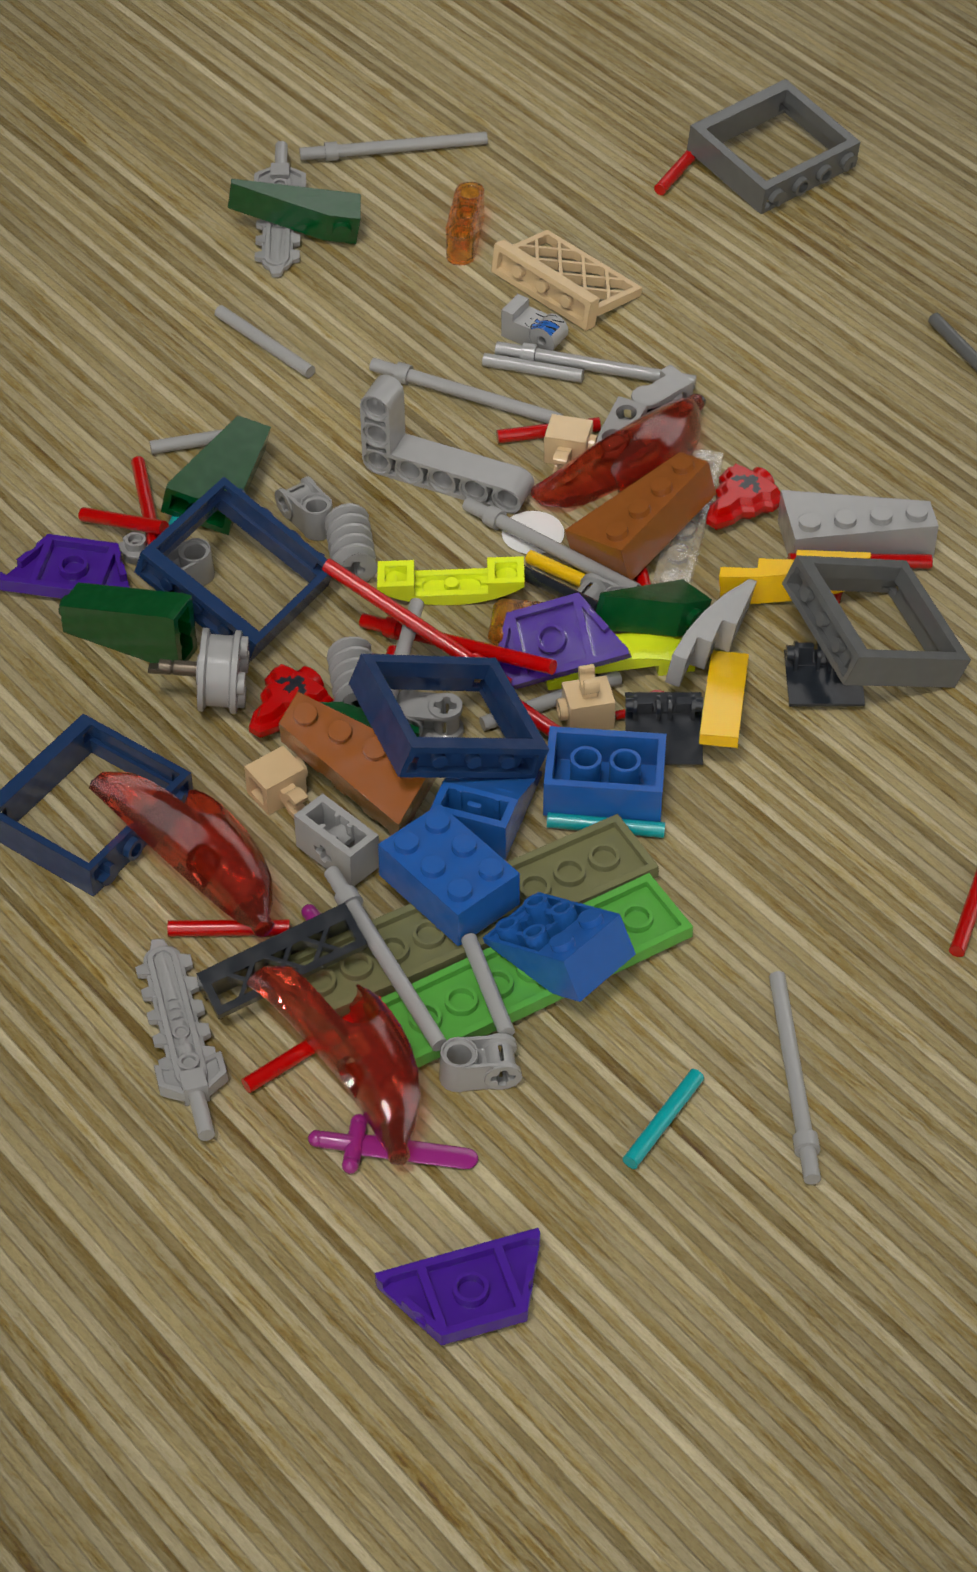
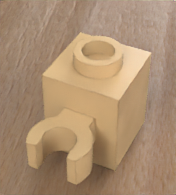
[544,414,598,478]
[556,664,615,730]
[244,746,308,818]

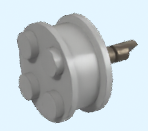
[148,628,250,714]

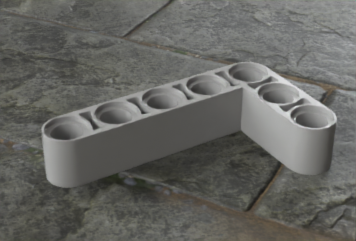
[360,374,535,514]

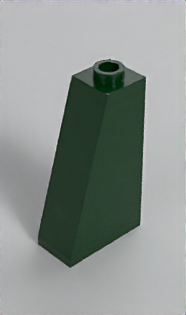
[161,415,271,535]
[58,582,198,663]

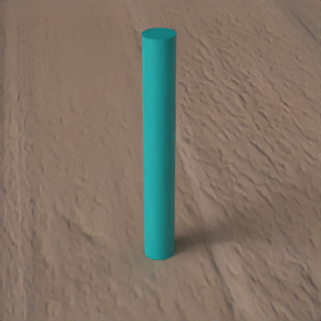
[546,812,666,838]
[622,1069,704,1169]

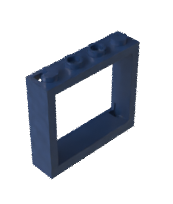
[134,477,332,663]
[349,654,549,778]
[0,714,194,897]

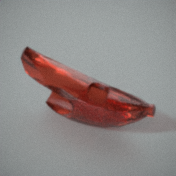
[531,394,704,508]
[89,772,275,937]
[247,966,421,1165]

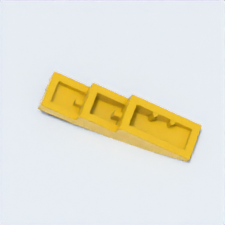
[719,550,871,604]
[699,650,749,748]

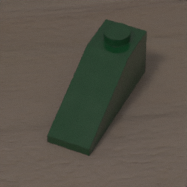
[596,579,712,637]

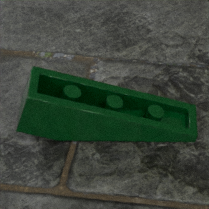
[228,179,361,244]

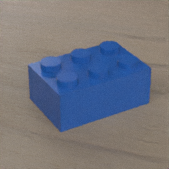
[543,726,667,822]
[378,804,520,946]

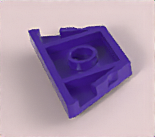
[0,534,130,599]
[498,592,632,690]
[375,1228,541,1346]

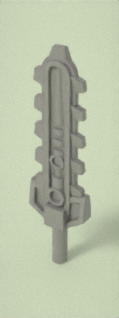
[254,141,306,278]
[135,939,228,1141]

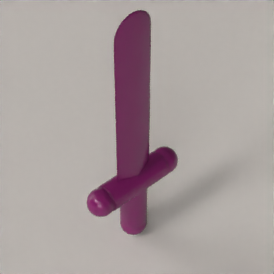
[308,1114,478,1174]

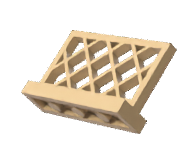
[491,230,643,331]

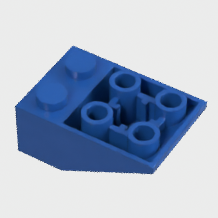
[430,770,542,859]
[483,892,636,1002]

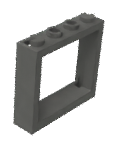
[687,79,861,214]
[782,555,971,688]

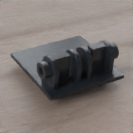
[784,641,865,707]
[625,692,703,765]

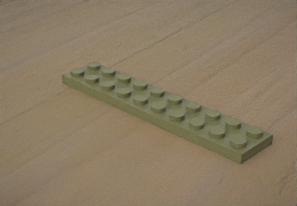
[264,814,659,1034]

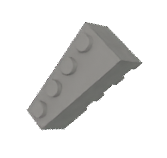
[778,490,939,558]

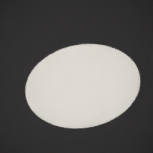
[502,511,564,554]

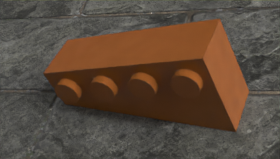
[565,452,716,580]
[279,692,436,835]

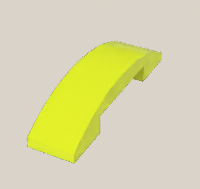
[377,556,525,605]
[545,632,695,690]

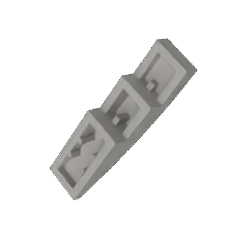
[665,579,757,687]

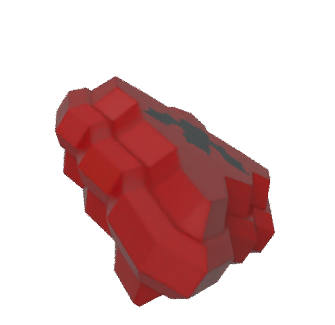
[706,463,780,530]
[249,664,334,738]

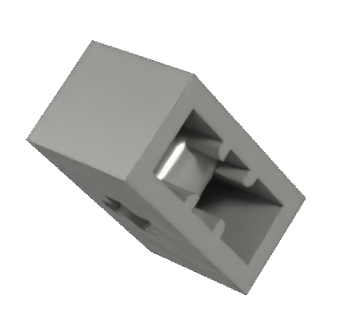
[294,793,379,886]

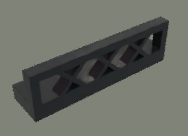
[196,902,368,1019]

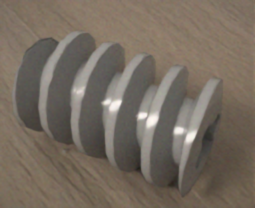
[325,503,377,582]
[326,636,373,708]

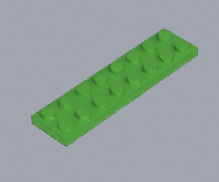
[368,873,693,1072]

